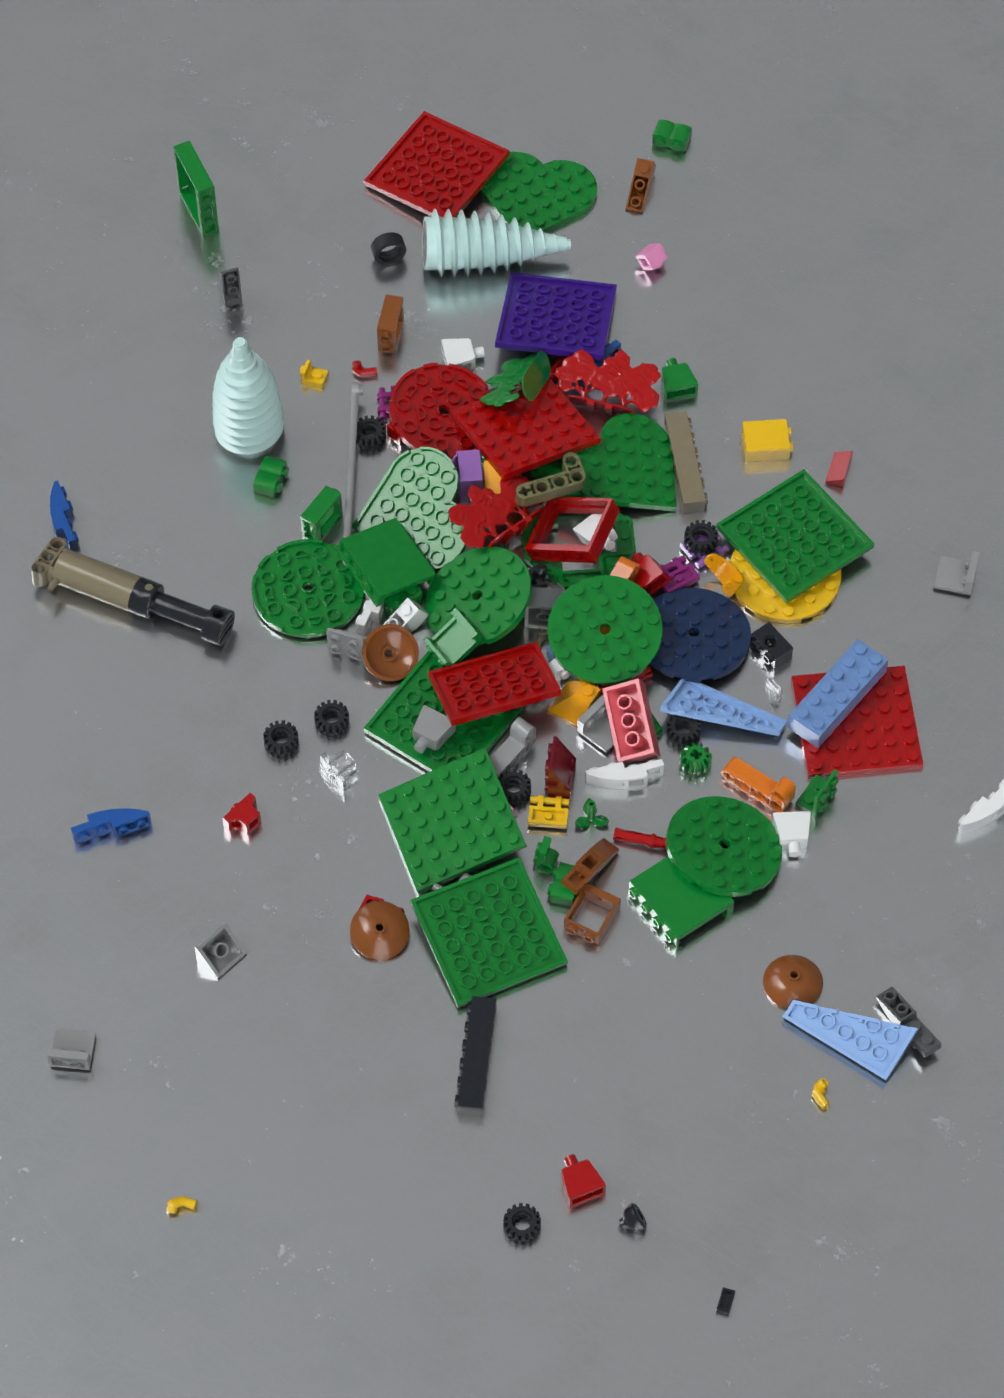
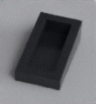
[716,1287,736,1317]

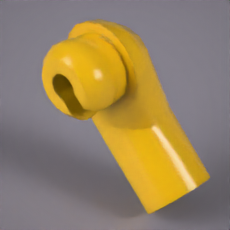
[812,1078,830,1110]
[166,1196,198,1214]

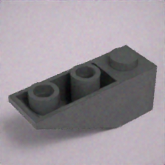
[218,267,242,307]

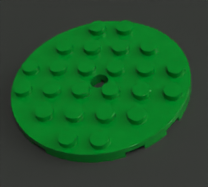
[252,539,364,638]
[425,546,533,648]
[547,575,662,685]
[665,796,782,897]

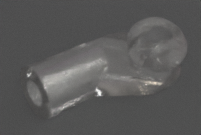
[765,678,783,704]

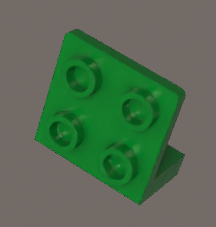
[795,769,839,817]

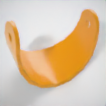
[704,553,744,598]

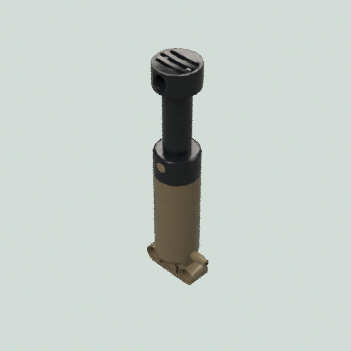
[31,537,235,646]

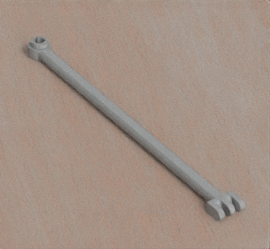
[343,382,363,566]

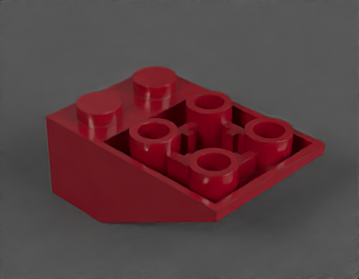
[544,736,576,802]

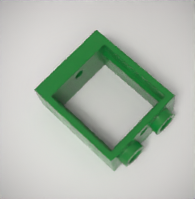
[300,485,343,540]

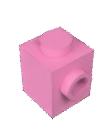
[635,243,668,271]

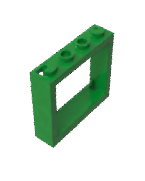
[173,140,219,237]

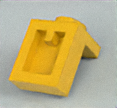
[299,359,329,389]

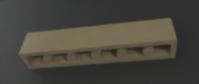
[664,411,708,514]

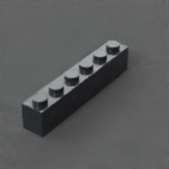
[454,996,497,1117]

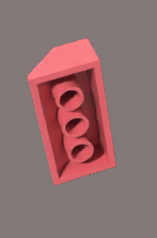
[602,679,661,763]

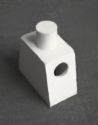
[441,338,485,371]
[573,514,618,551]
[772,811,811,857]

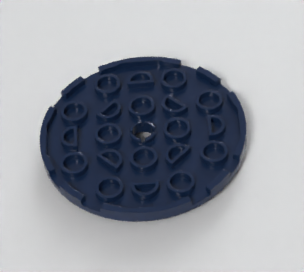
[650,588,751,682]

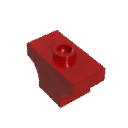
[223,793,261,835]

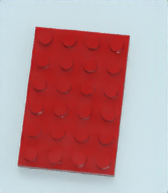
[428,642,562,726]

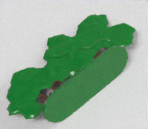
[480,351,551,407]

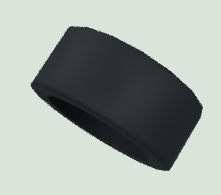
[371,232,407,265]

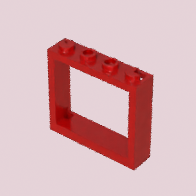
[525,497,620,563]

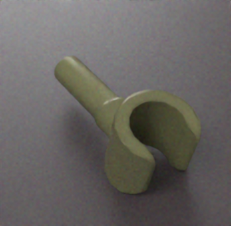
[537,627,548,649]

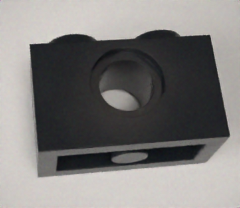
[750,622,793,669]

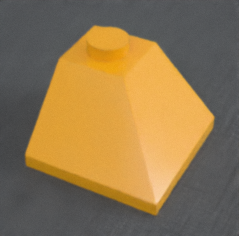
[548,681,601,727]

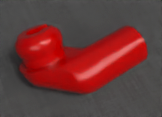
[352,361,378,378]

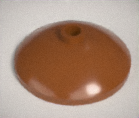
[362,624,419,681]
[350,901,410,960]
[763,955,823,1010]

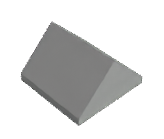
[195,922,247,978]

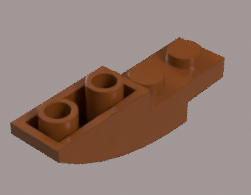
[561,838,619,895]

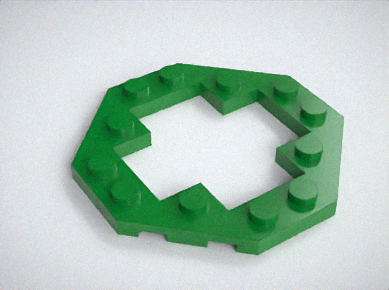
[521,492,636,591]

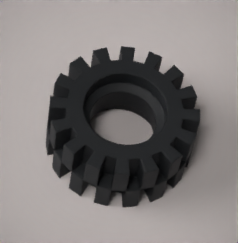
[356,415,386,451]
[684,520,718,556]
[314,700,349,737]
[666,715,702,748]
[263,720,299,758]
[498,769,531,807]
[503,1203,541,1244]

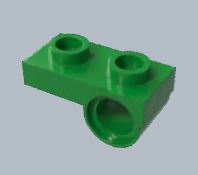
[533,836,559,874]

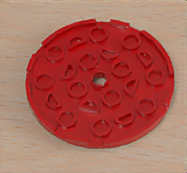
[389,362,490,460]

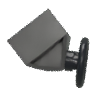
[525,564,565,628]

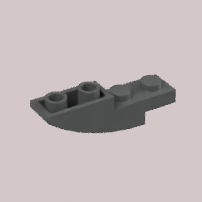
[876,986,941,1058]

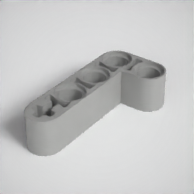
[490,717,536,777]

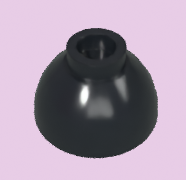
[619,1203,647,1231]

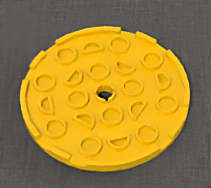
[730,549,841,624]

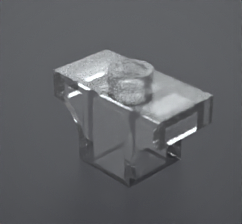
[320,750,357,791]

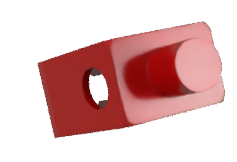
[632,553,672,595]
[561,1154,606,1208]

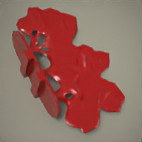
[553,349,661,416]
[449,476,544,549]

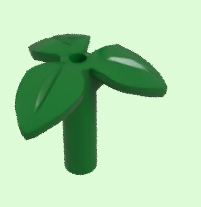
[575,798,609,828]

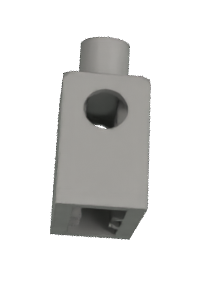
[413,705,456,753]

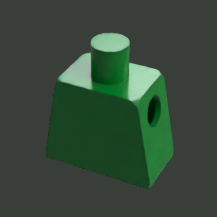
[661,358,698,401]

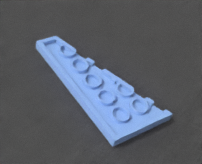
[659,678,788,736]
[783,1000,918,1081]

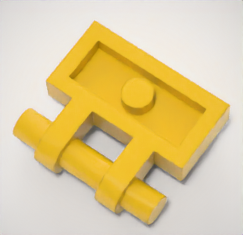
[528,795,570,829]

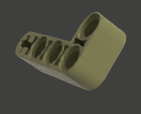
[515,452,586,507]

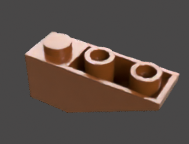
[625,158,656,213]

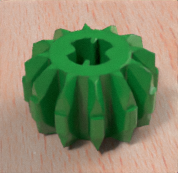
[679,742,712,776]

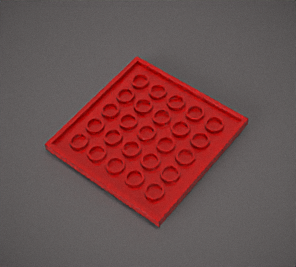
[364,111,510,217]
[451,378,601,480]
[791,666,923,779]

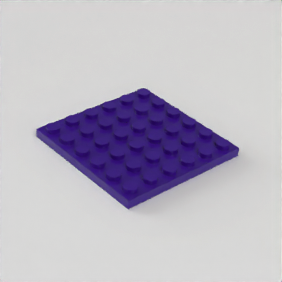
[495,272,617,361]

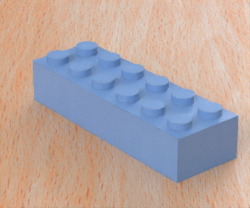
[787,639,889,748]

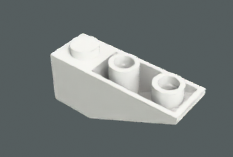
[383,597,429,633]

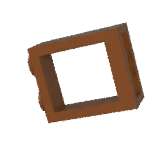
[377,294,404,353]
[563,883,621,945]

